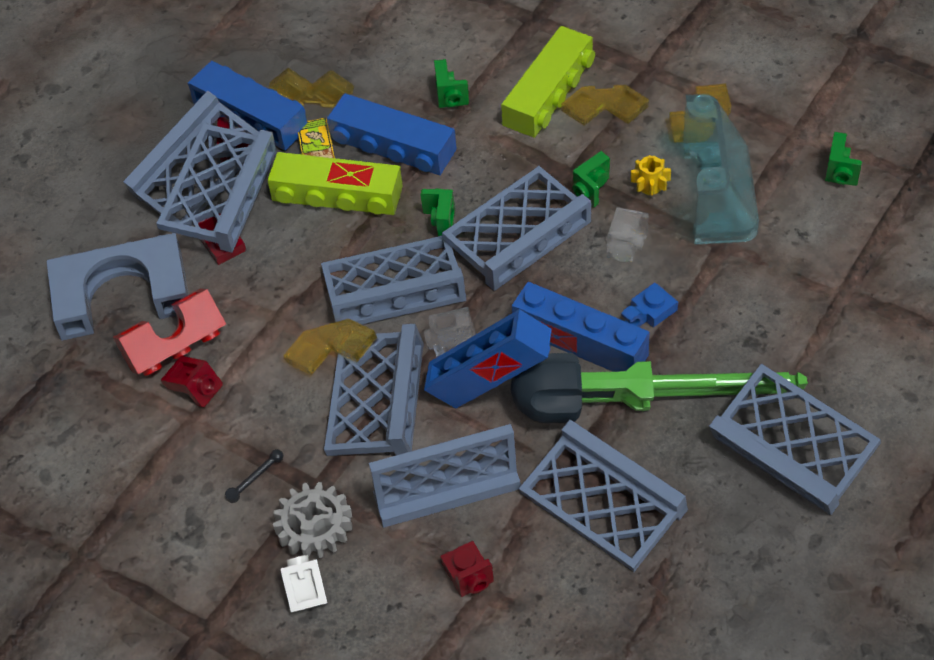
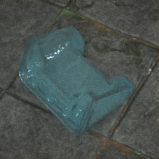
[683,94,759,245]

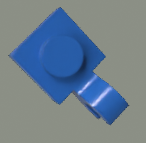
[621,283,678,328]

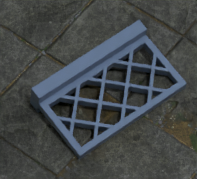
[123,91,259,223]
[156,123,277,252]
[442,166,591,291]
[321,236,467,330]
[324,324,424,456]
[709,364,881,515]
[519,420,688,572]
[369,424,521,528]

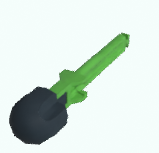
[510,353,808,423]

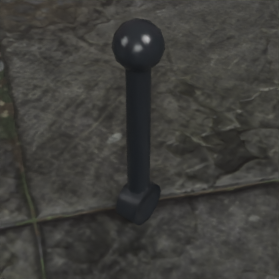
[225,449,284,503]

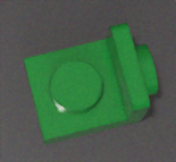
[434,59,469,108]
[825,132,862,186]
[572,151,610,208]
[420,188,456,237]

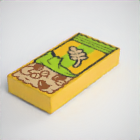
[298,118,335,158]

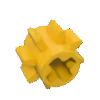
[631,155,671,196]

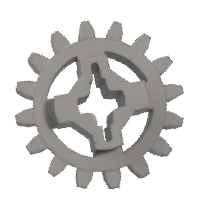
[273,482,352,558]

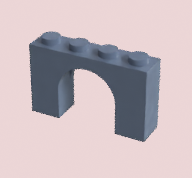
[47,233,189,341]

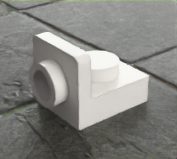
[281,555,327,613]

